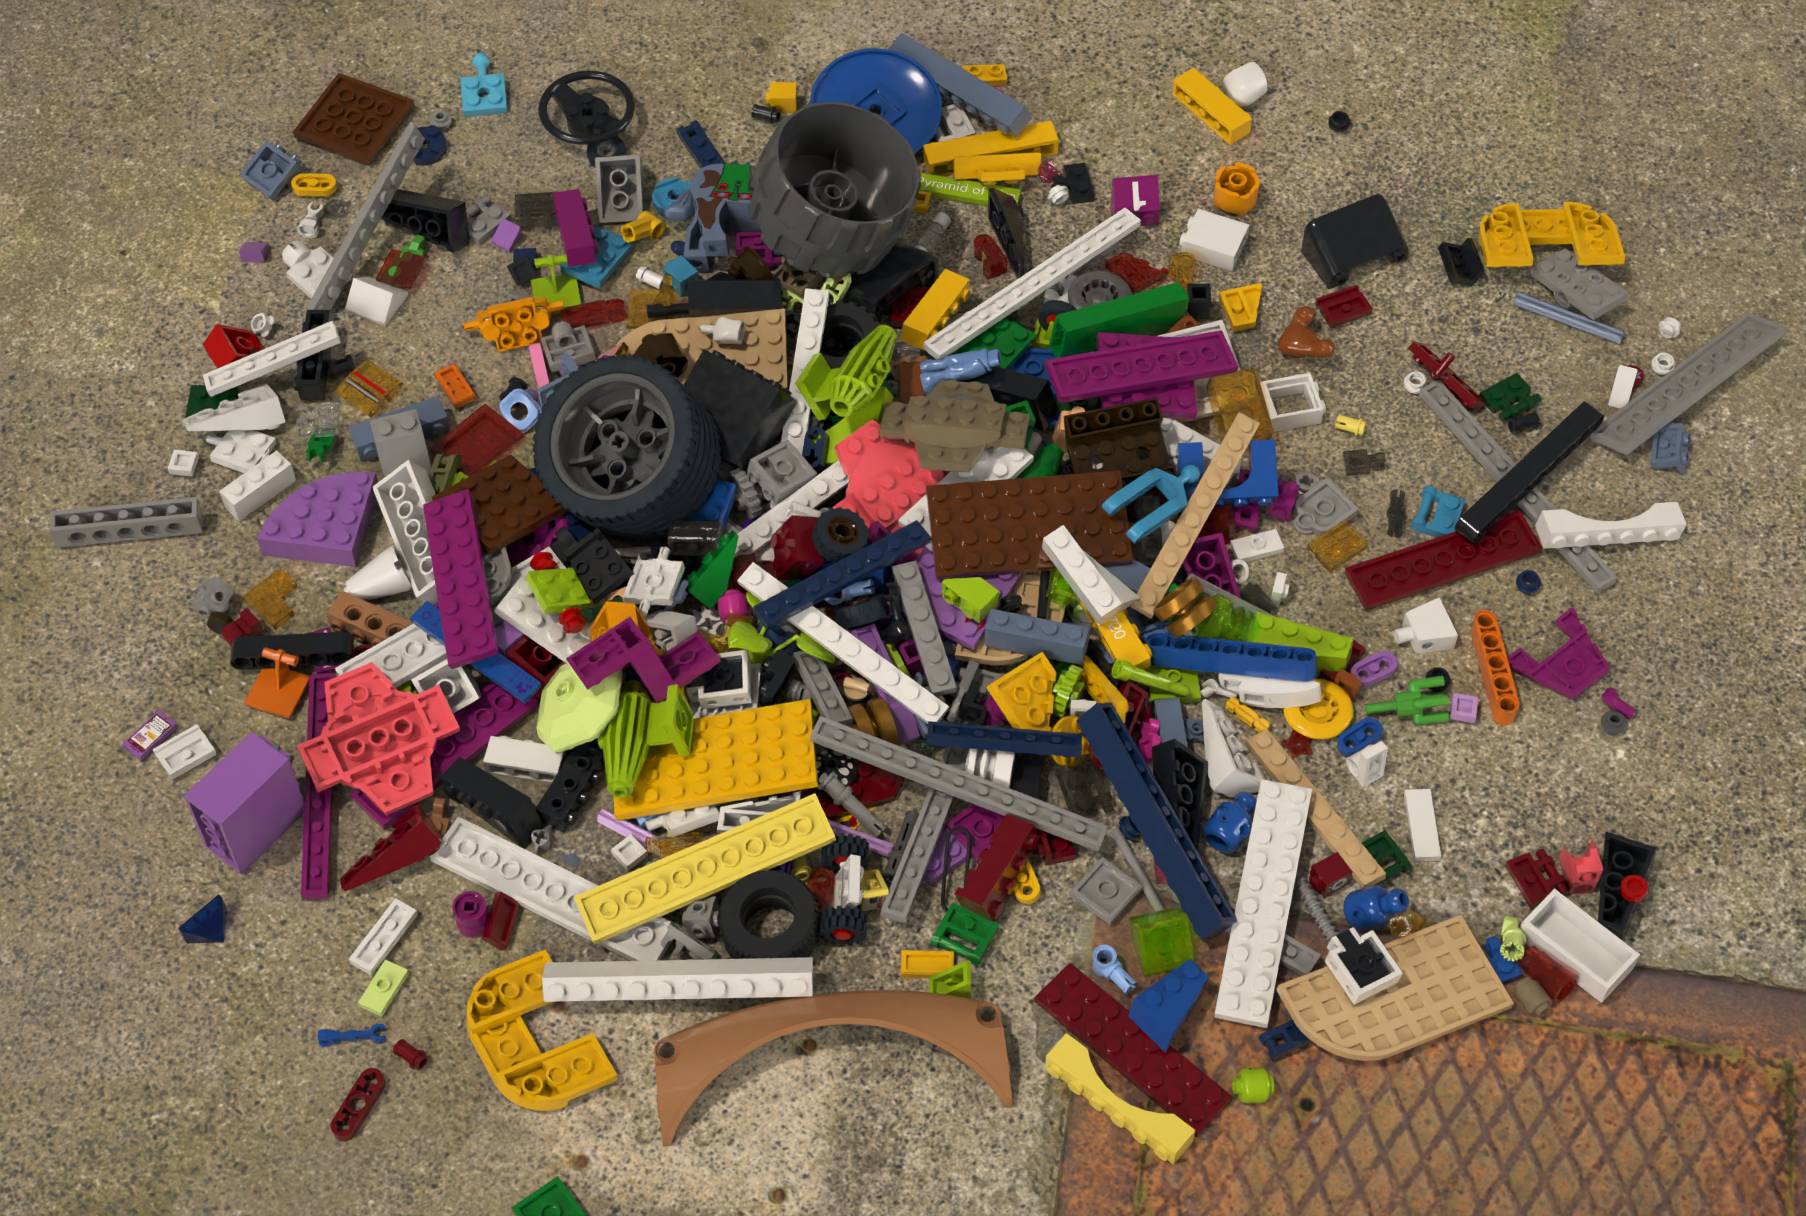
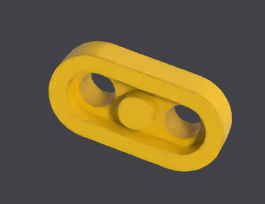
[291,174,337,197]
[1013,859,1041,904]

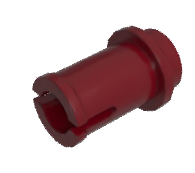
[393,1039,428,1070]

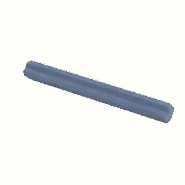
[1513,292,1624,344]

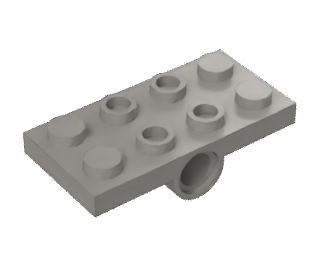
[1530,248,1629,320]

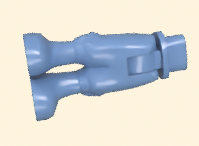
[920,348,1001,396]

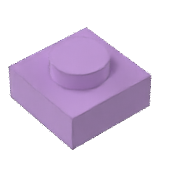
[1449,693,1479,723]

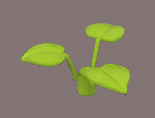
[728,592,835,665]

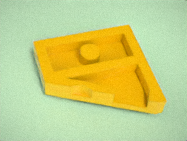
[1218,283,1262,332]

